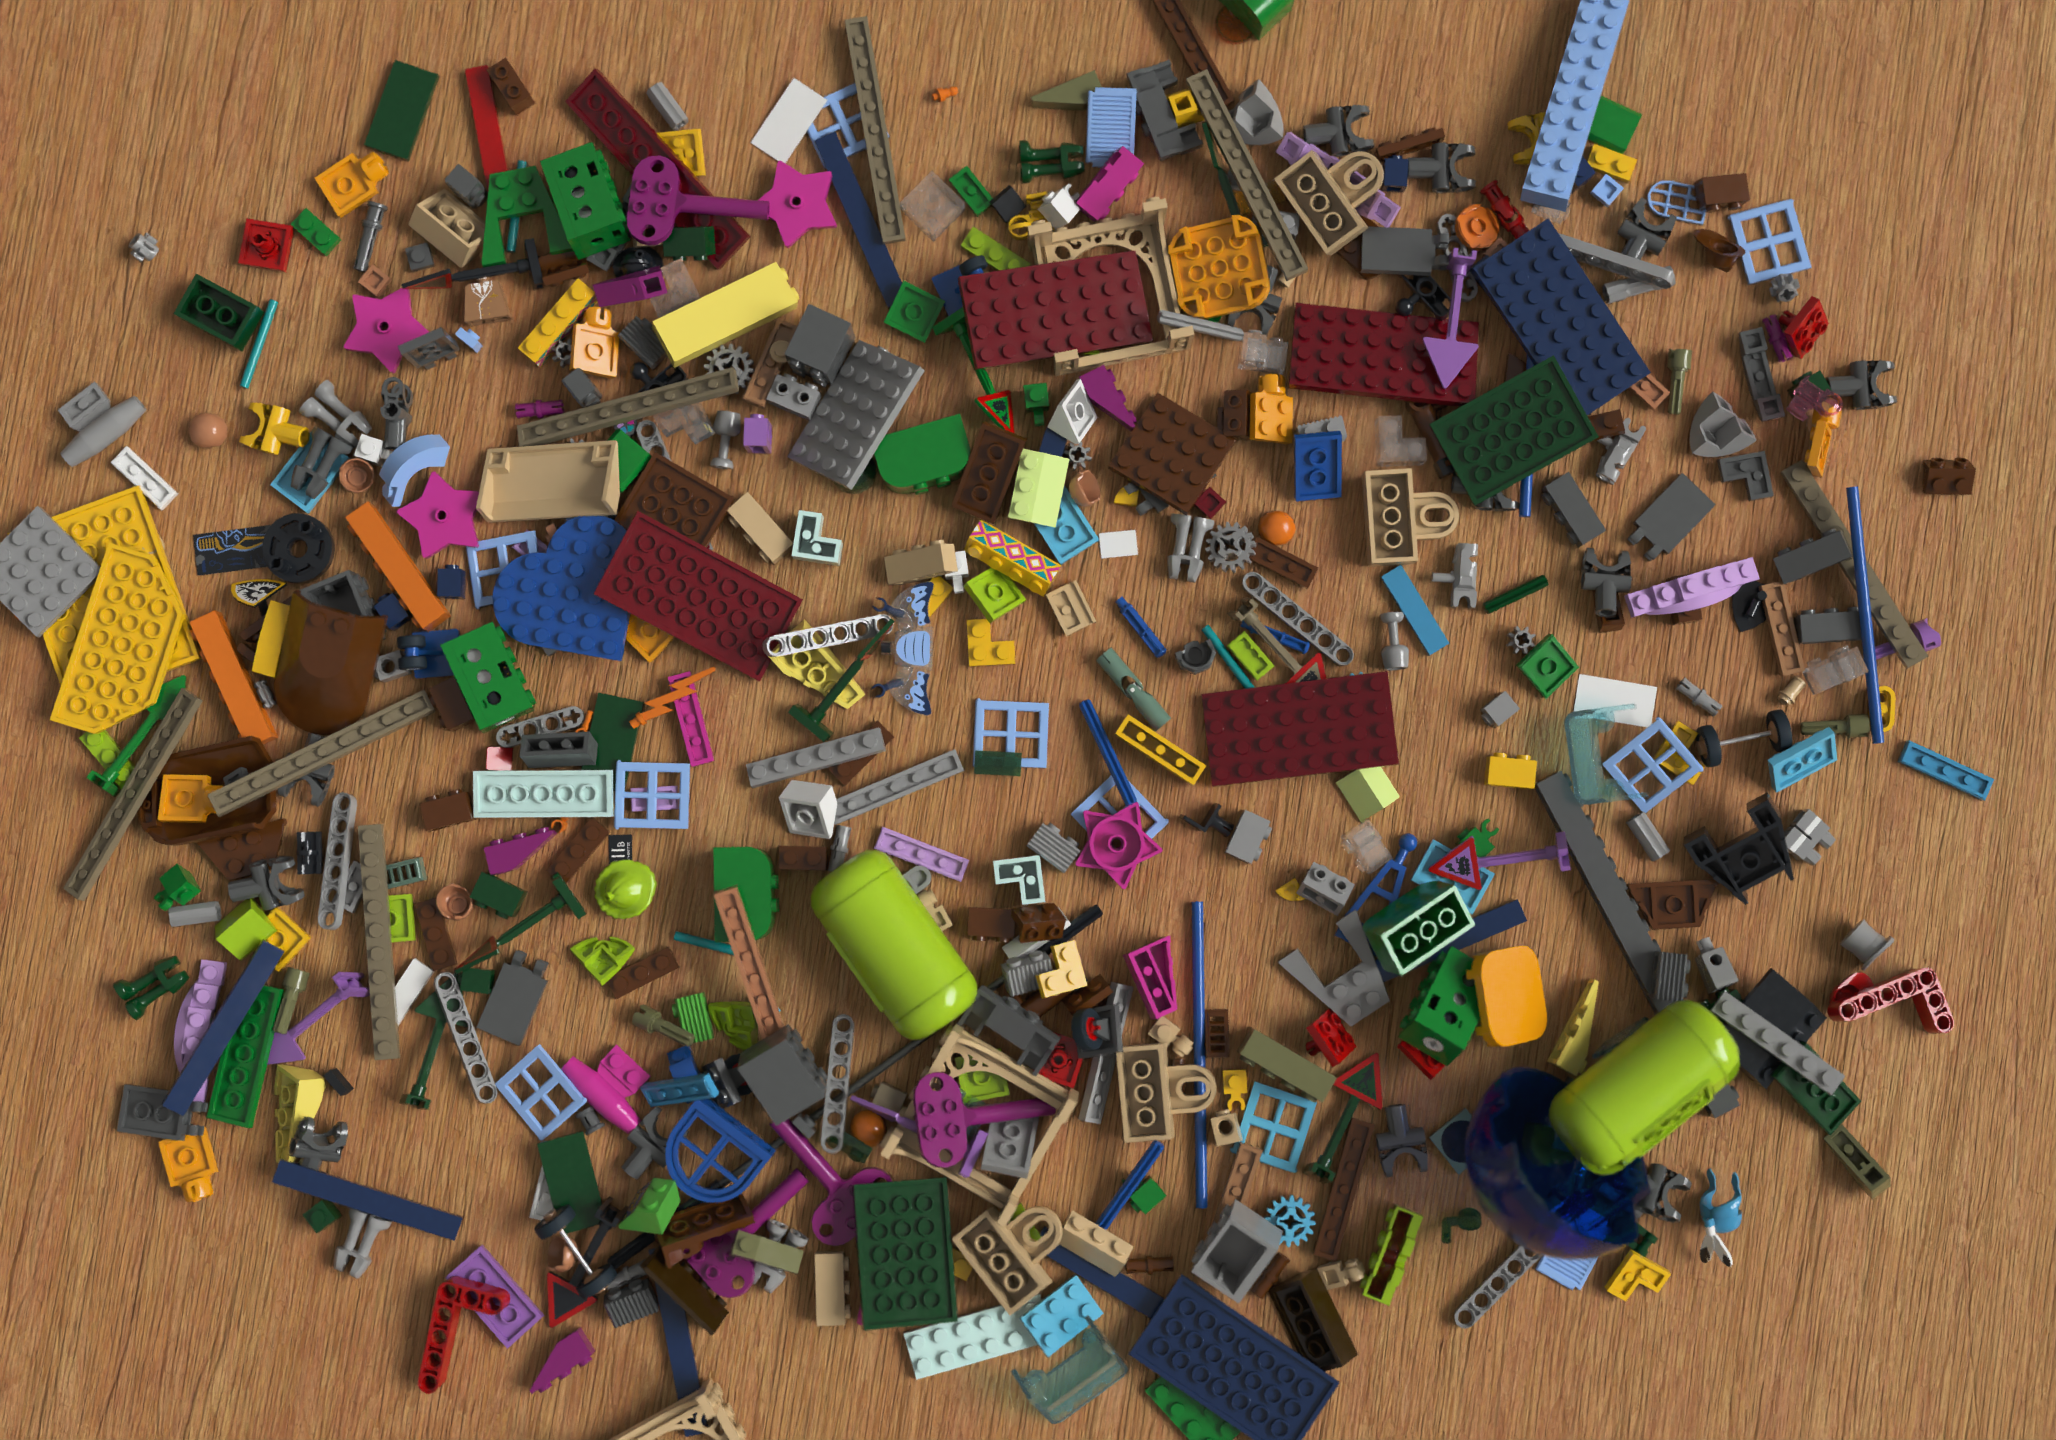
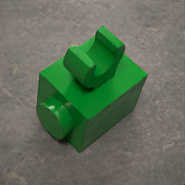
[1024,383,1049,427]
[1455,819,1499,857]
[154,864,201,911]
[1122,1171,1166,1215]

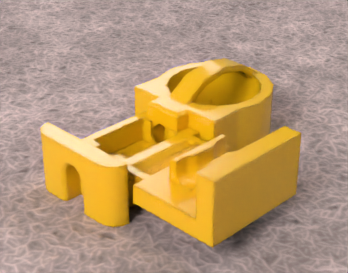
[1009,192,1055,240]

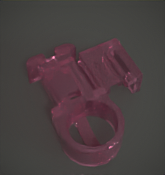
[1786,375,1843,421]

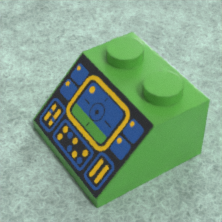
[618,1178,681,1235]

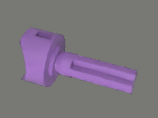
[1875,618,1941,660]

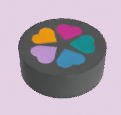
[614,420,638,437]

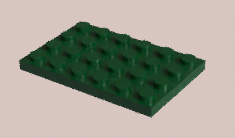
[1429,355,1599,506]
[852,1177,958,1331]

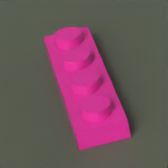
[668,671,715,767]

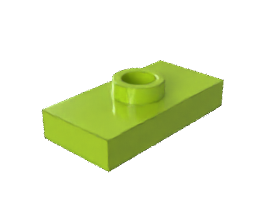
[1226,631,1274,681]

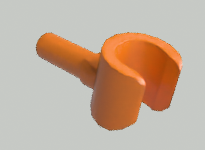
[575,710,593,732]
[551,817,568,833]

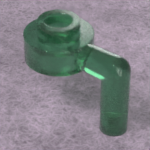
[1441,1207,1482,1244]

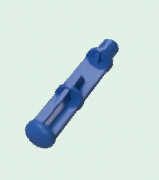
[1115,597,1167,658]
[1240,621,1310,654]

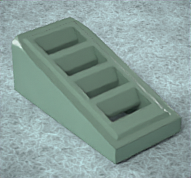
[386,857,427,889]

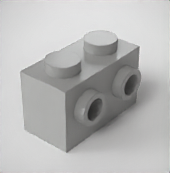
[766,373,822,420]
[1296,862,1355,916]

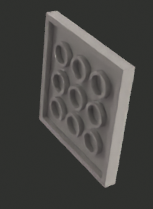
[0,506,101,637]

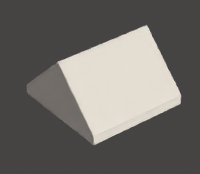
[1047,379,1097,444]

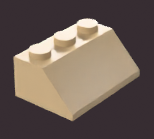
[408,188,485,268]

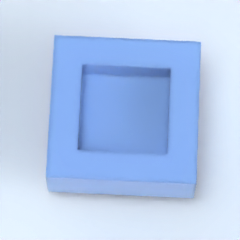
[1590,174,1624,208]
[455,327,483,353]

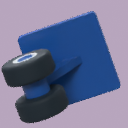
[932,255,988,316]
[397,629,459,679]

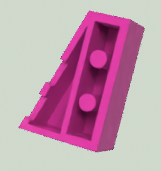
[1075,146,1144,222]
[1123,935,1178,1020]

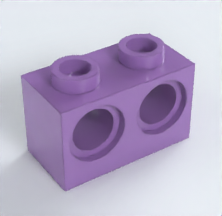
[743,414,772,454]

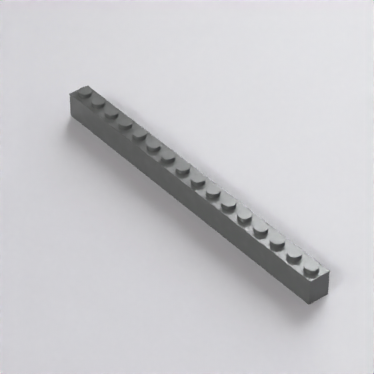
[1535,771,1740,1118]

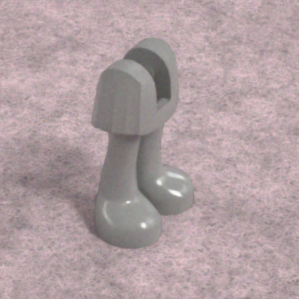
[299,380,372,448]
[1167,513,1215,583]
[334,1208,392,1279]
[752,1219,809,1294]

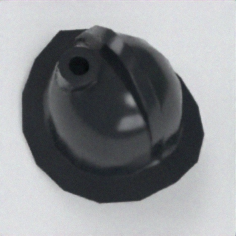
[613,247,664,278]

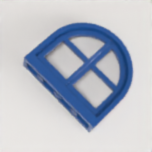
[665,1099,776,1203]

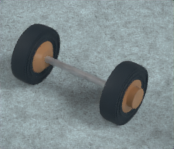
[1696,710,1793,767]
[534,1204,617,1299]

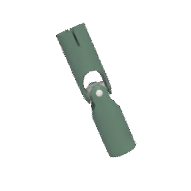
[1096,647,1171,731]

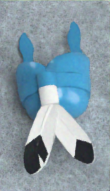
[1699,1168,1742,1267]

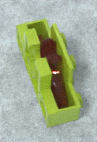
[1359,1204,1423,1306]

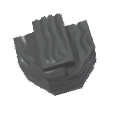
[1174,639,1216,675]

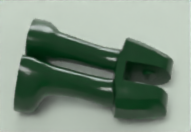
[1019,140,1085,184]
[113,956,190,1020]

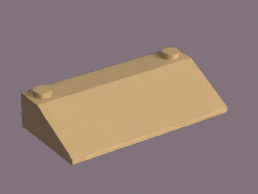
[476,440,620,523]

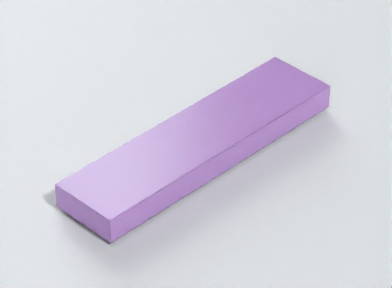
[874,827,969,882]

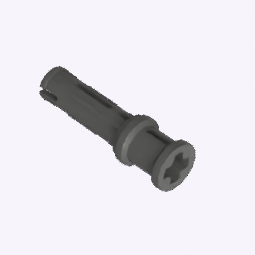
[352,201,388,272]

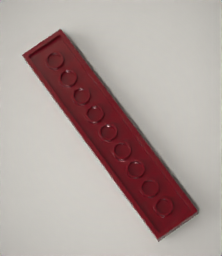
[565,69,751,269]

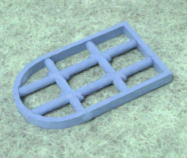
[1647,181,1706,225]

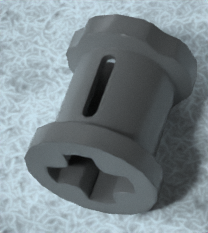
[575,1106,605,1136]

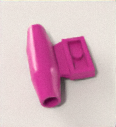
[561,1045,651,1134]

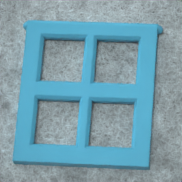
[1230,1081,1317,1173]

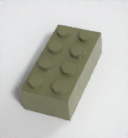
[1237,1027,1337,1103]

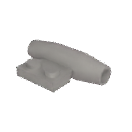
[58,382,146,467]

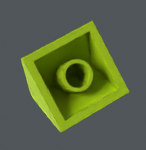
[215,898,277,961]

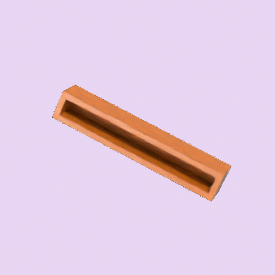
[345,501,451,632]
[189,610,278,745]

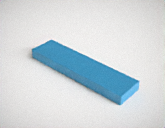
[1380,565,1450,656]
[1897,740,1994,801]
[640,1073,719,1107]

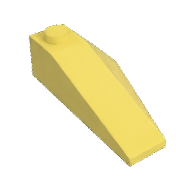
[768,619,865,709]
[1547,979,1599,1076]
[274,1064,326,1163]

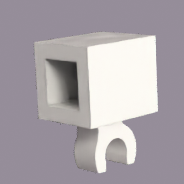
[1038,184,1080,229]
[354,434,393,467]
[945,551,969,594]

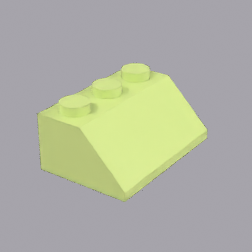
[1008,449,1070,528]

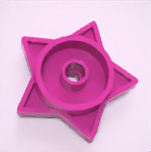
[758,160,837,248]
[344,288,429,373]
[397,471,479,559]
[1075,802,1163,889]

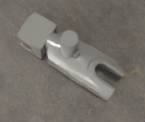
[1596,418,1646,485]
[1432,543,1478,609]

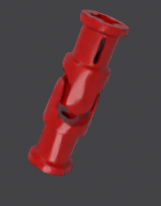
[1480,180,1529,239]

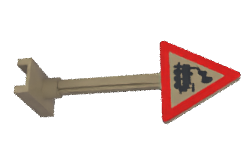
[1227,598,1326,684]

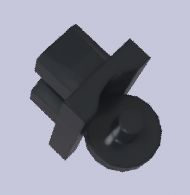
[296,832,323,874]

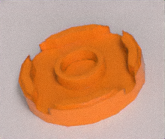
[1455,204,1500,251]

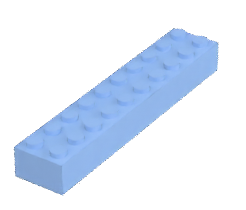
[1520,0,1629,212]

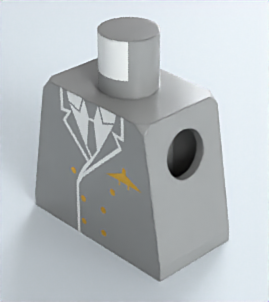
[1695,937,1739,994]

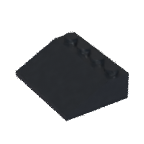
[1722,968,1827,1089]

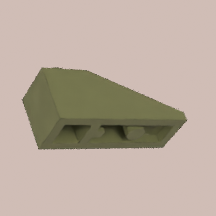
[1031,70,1102,111]
[1823,1124,1891,1200]
[729,1230,804,1274]

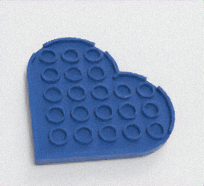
[492,516,630,661]

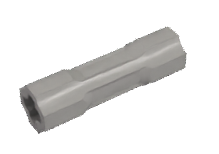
[1602,266,1676,304]

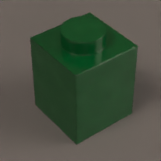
[458,967,496,994]
[303,1199,343,1234]

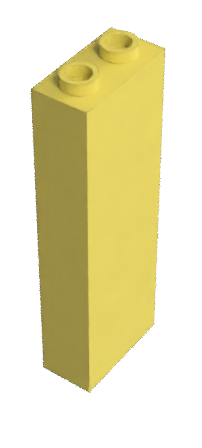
[652,262,799,368]

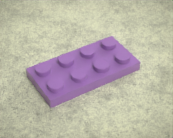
[445,1245,544,1349]

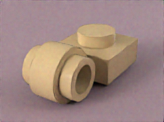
[918,889,953,931]
[1148,1016,1194,1058]
[1317,1258,1365,1290]

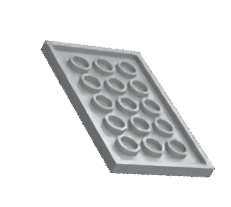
[787,340,925,490]

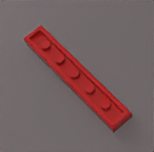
[465,65,508,191]

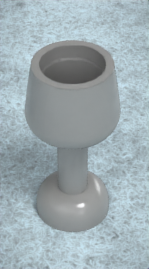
[710,410,741,469]
[1380,612,1409,671]

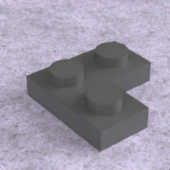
[1717,451,1774,501]

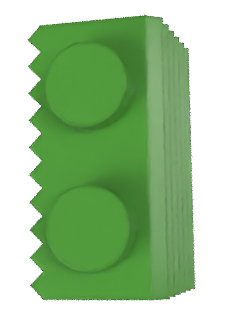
[672,992,714,1043]

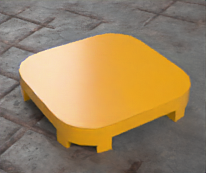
[1168,215,1270,319]
[1466,946,1547,1047]

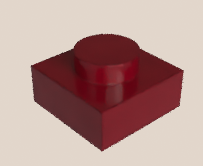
[1194,486,1226,519]

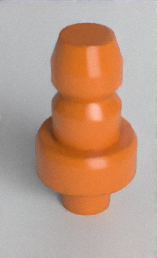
[932,87,958,102]

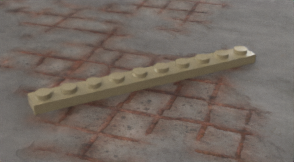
[845,16,906,244]
[1186,69,1308,281]
[517,367,739,447]
[1781,460,1928,669]
[64,688,203,901]
[208,690,435,817]
[358,824,400,1060]

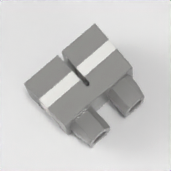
[1784,809,1836,865]

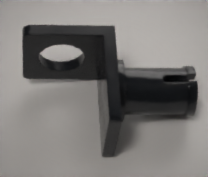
[1179,803,1234,837]

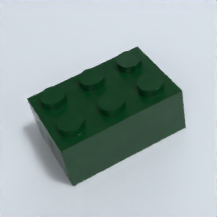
[173,274,264,352]

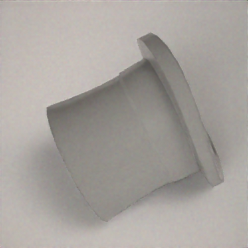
[1840,919,1895,971]

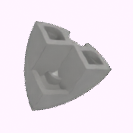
[1228,79,1284,145]
[1690,392,1757,457]

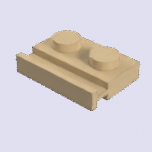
[1046,580,1096,637]

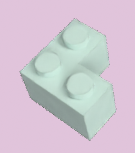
[792,510,843,566]
[993,855,1045,905]

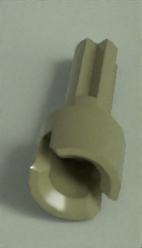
[1667,349,1692,415]
[1800,714,1870,738]
[273,967,310,1034]
[632,1005,695,1046]

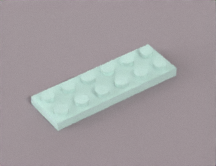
[473,770,614,818]
[904,1293,1041,1380]

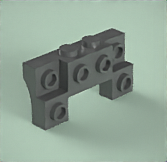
[1127,59,1203,161]
[958,985,1061,1076]

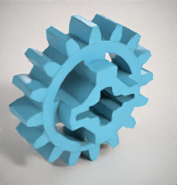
[1264,1194,1316,1247]

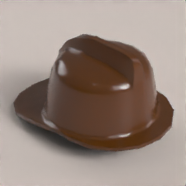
[1694,229,1745,272]

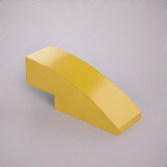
[252,600,290,678]

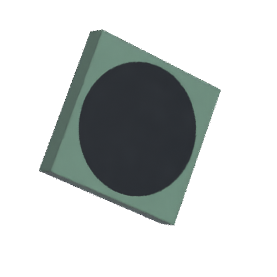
[1429,1108,1495,1175]

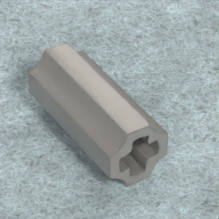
[646,82,689,131]
[1626,812,1670,861]
[168,901,222,927]

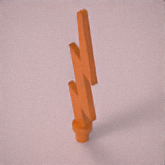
[629,667,716,729]

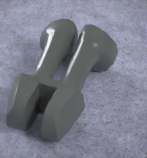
[291,426,354,499]

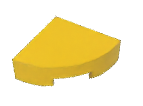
[1114,486,1139,507]
[1275,878,1306,901]

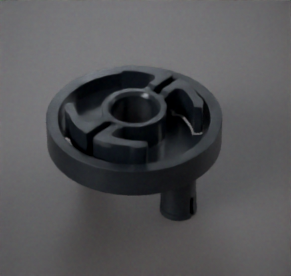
[262,513,335,584]

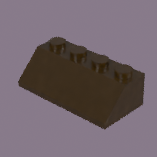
[640,1245,729,1336]
[1268,1268,1358,1371]

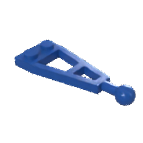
[1334,833,1417,957]

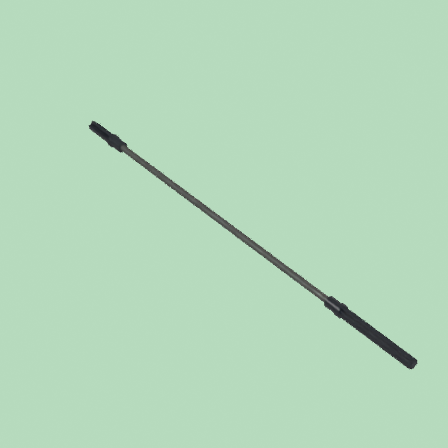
[607,905,1103,1269]

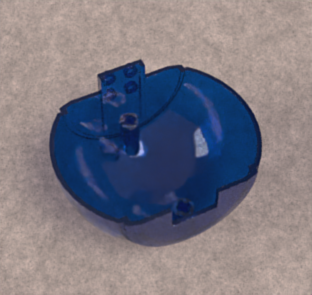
[1465,1067,1651,1260]

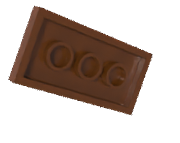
[951,421,1027,524]
[654,1193,755,1268]

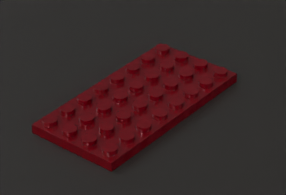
[957,250,1153,370]
[1288,303,1479,407]
[593,511,803,682]
[1202,671,1399,787]

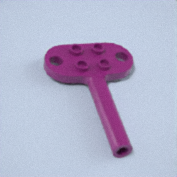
[627,155,770,245]
[913,1072,1056,1168]
[769,1119,893,1246]
[683,1168,809,1298]

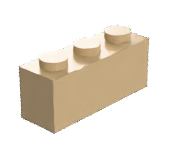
[728,492,793,564]
[884,540,958,585]
[1059,1210,1134,1277]
[815,1250,851,1326]

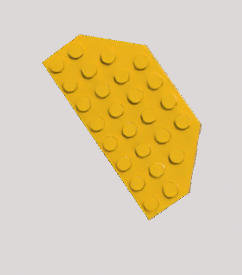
[50,543,185,734]

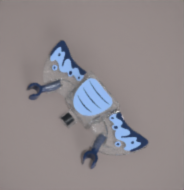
[870,581,934,716]

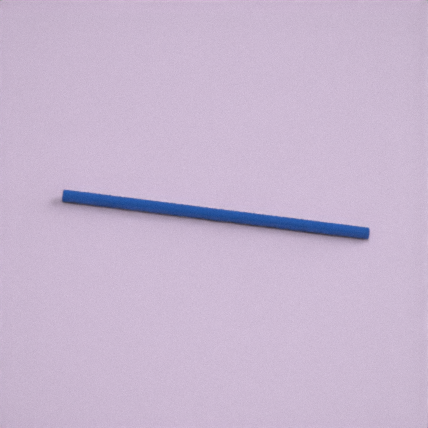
[1192,902,1208,1208]

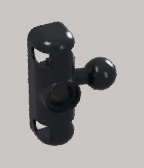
[1395,275,1451,320]
[630,362,688,420]

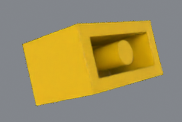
[1484,752,1537,790]

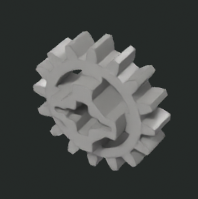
[704,344,754,394]
[1205,522,1257,573]

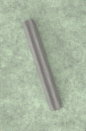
[1157,310,1244,342]

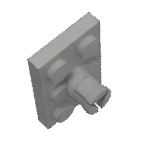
[981,1117,1039,1179]

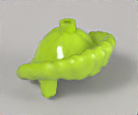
[594,859,657,919]

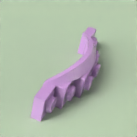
[1276,132,1401,228]
[1624,557,1760,618]
[174,959,227,1102]

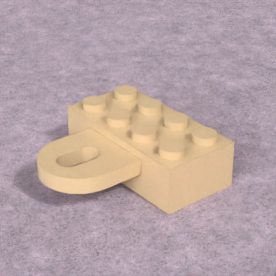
[1274,150,1384,255]
[1362,468,1459,567]
[1116,1042,1217,1143]
[952,1206,1063,1315]

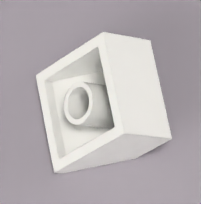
[779,780,837,839]

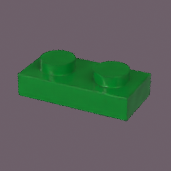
[949,166,993,217]
[291,208,342,257]

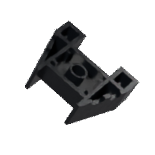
[1684,792,1794,905]

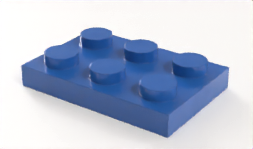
[1294,431,1342,501]

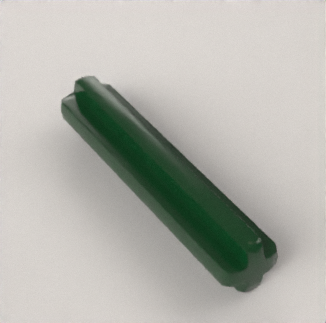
[1483,575,1549,614]

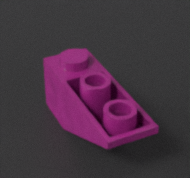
[592,266,668,307]
[1079,365,1137,431]
[484,827,557,875]
[530,1327,595,1394]

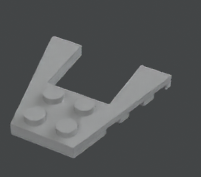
[1278,909,1390,1026]

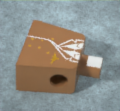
[464,277,513,327]

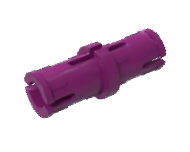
[1762,314,1793,363]
[515,399,564,418]

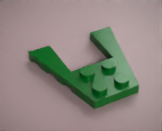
[482,166,573,268]

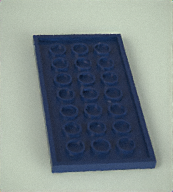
[1471,218,1651,415]
[1129,1273,1340,1440]

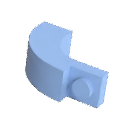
[379,435,450,507]

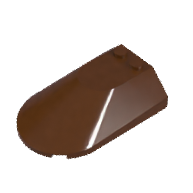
[274,590,388,735]
[137,736,277,846]

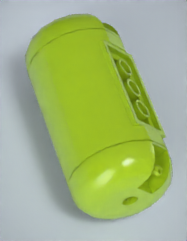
[811,850,977,1040]
[1549,1000,1740,1175]

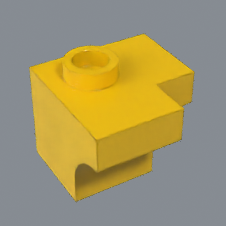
[1166,89,1205,129]

